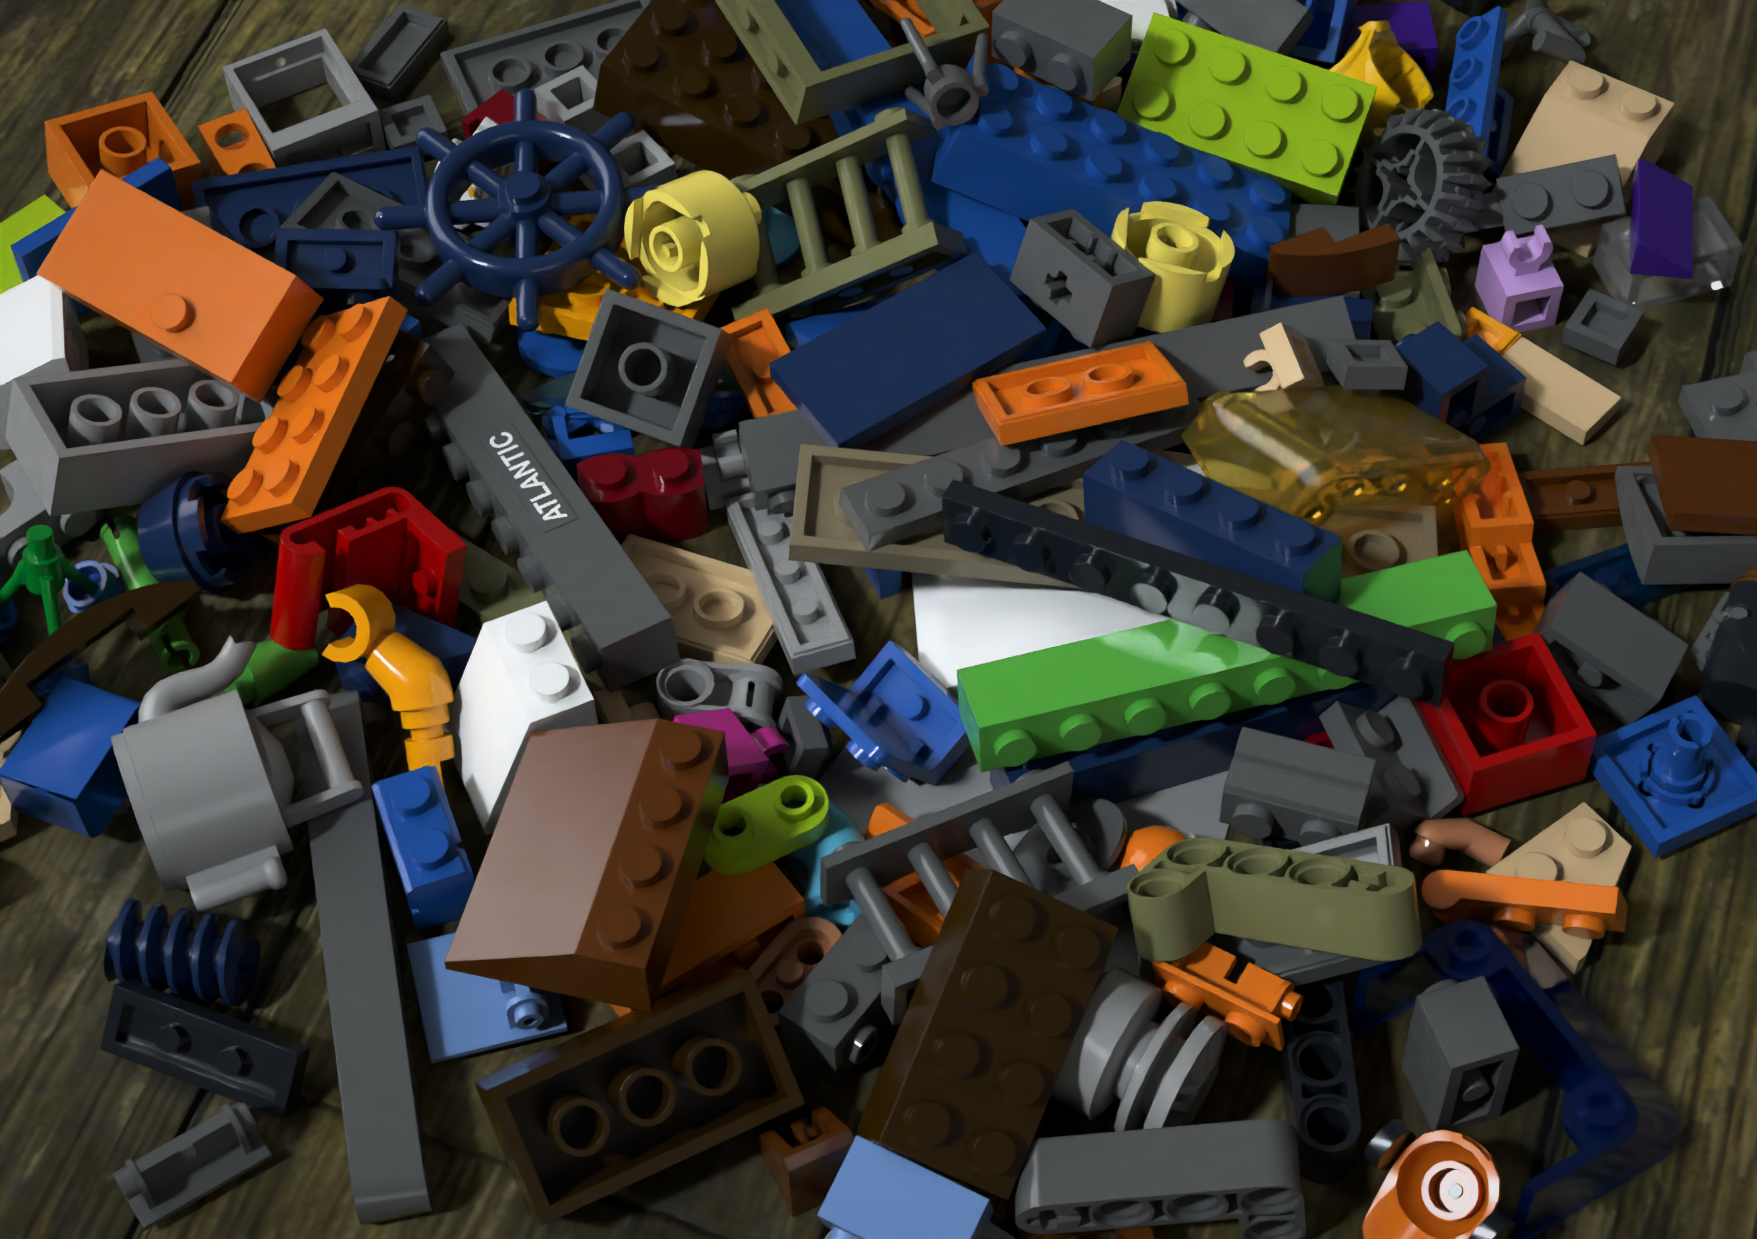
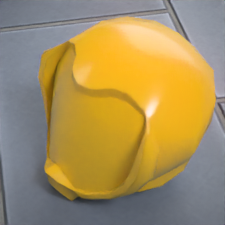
[1330,21,1434,154]

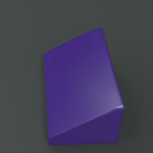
[1630,159,1693,279]

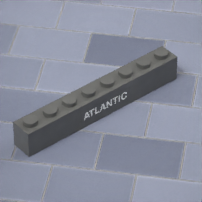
[420,323,680,693]

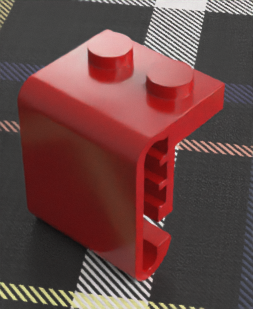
[270,487,467,651]

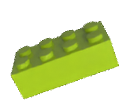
[1116,12,1377,205]

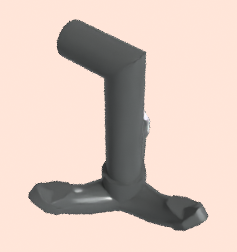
[1501,0,1592,65]

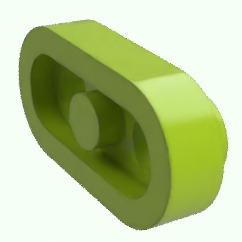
[704,775,830,875]

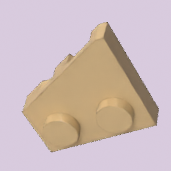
[1486,802,1632,975]

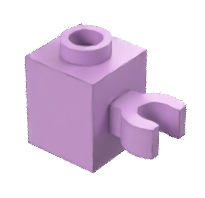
[1475,224,1564,333]

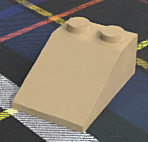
[1492,60,1675,258]

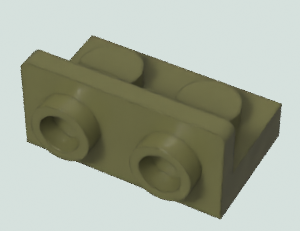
[1359,247,1468,346]

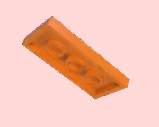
[220,296,408,534]

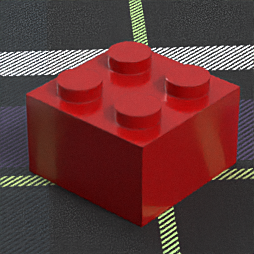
[1417,632,1597,816]

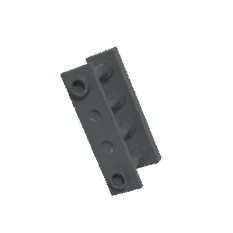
[820,761,1139,1026]

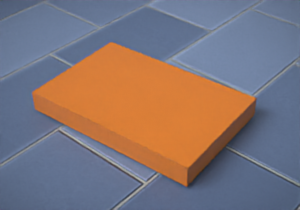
[972,341,1189,446]

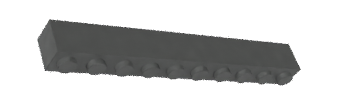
[739,295,1356,514]

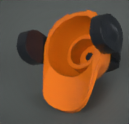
[1362,1119,1517,1239]

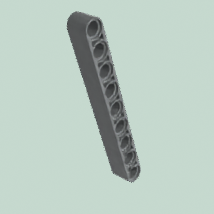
[295,689,433,1225]

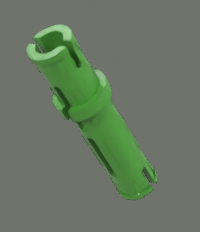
[100,515,200,674]

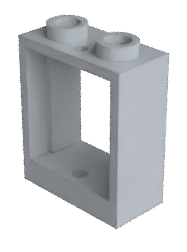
[222,28,386,168]

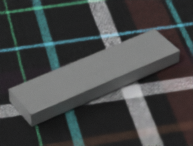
[723,493,856,675]

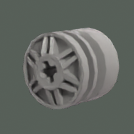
[1050,967,1228,1132]

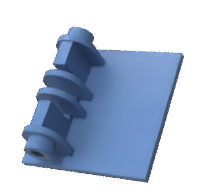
[407,933,568,1064]

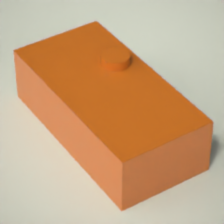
[36,169,323,404]

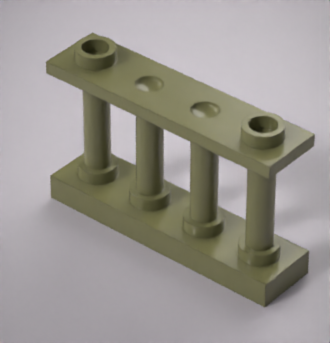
[730,107,968,334]

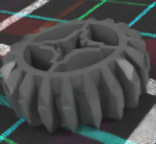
[1347,108,1493,267]

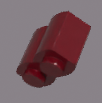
[576,447,709,545]

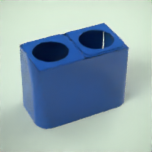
[0,677,141,838]

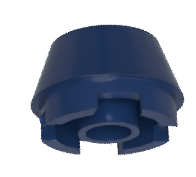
[137,471,258,594]

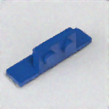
[1445,6,1514,184]

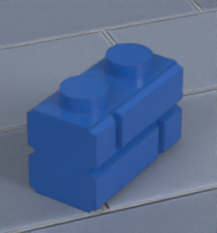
[371,765,475,931]

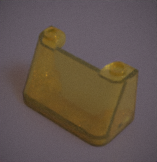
[1181,385,1491,528]

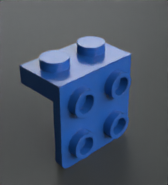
[796,641,970,786]

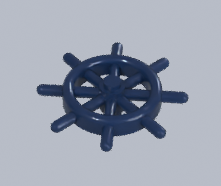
[374,88,663,332]

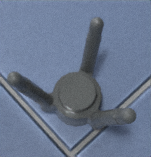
[901,18,989,130]

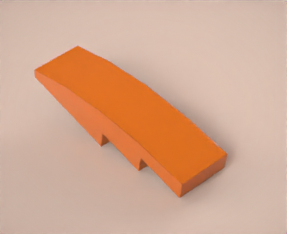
[1444,442,1546,641]

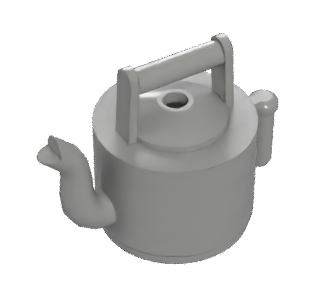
[111,635,364,912]

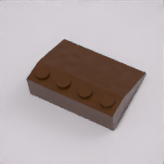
[444,718,729,1013]

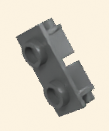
[112,1102,273,1231]

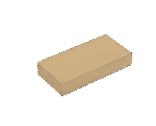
[1502,337,1622,446]

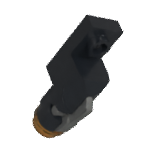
[1689,568,1757,772]

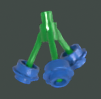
[0,525,124,699]

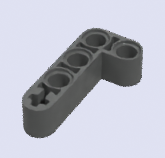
[1013,1119,1306,1239]

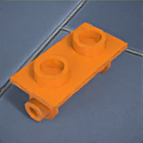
[1151,941,1303,1052]

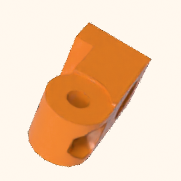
[198,108,276,177]

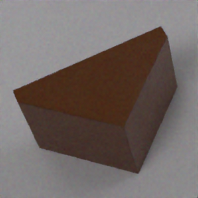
[750,1095,854,1217]

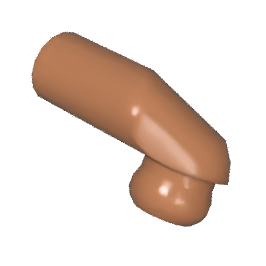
[1408,818,1512,867]

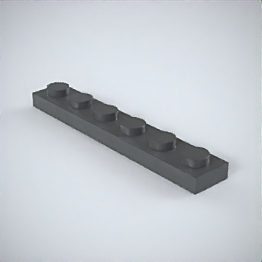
[839,374,1211,552]

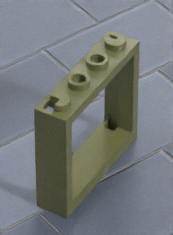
[715,0,990,125]

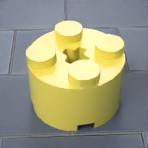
[624,170,762,307]
[1111,201,1235,333]

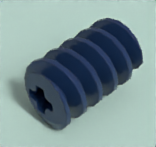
[103,898,261,1007]

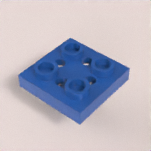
[1588,695,1757,858]

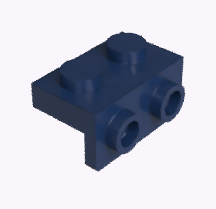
[274,228,401,310]

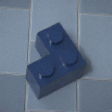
[1379,321,1527,474]

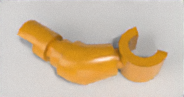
[321,584,455,788]

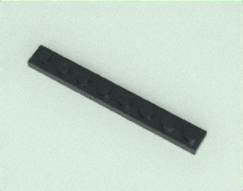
[942,479,1454,707]

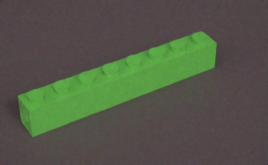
[957,550,1497,773]

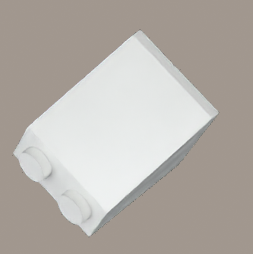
[0,275,89,451]
[443,601,598,835]

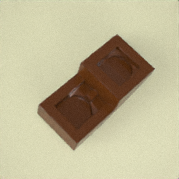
[1266,223,1401,297]

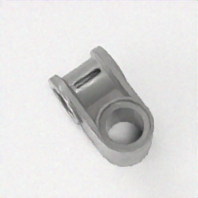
[656,658,783,734]

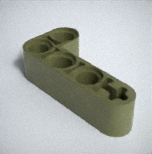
[1127,837,1423,962]

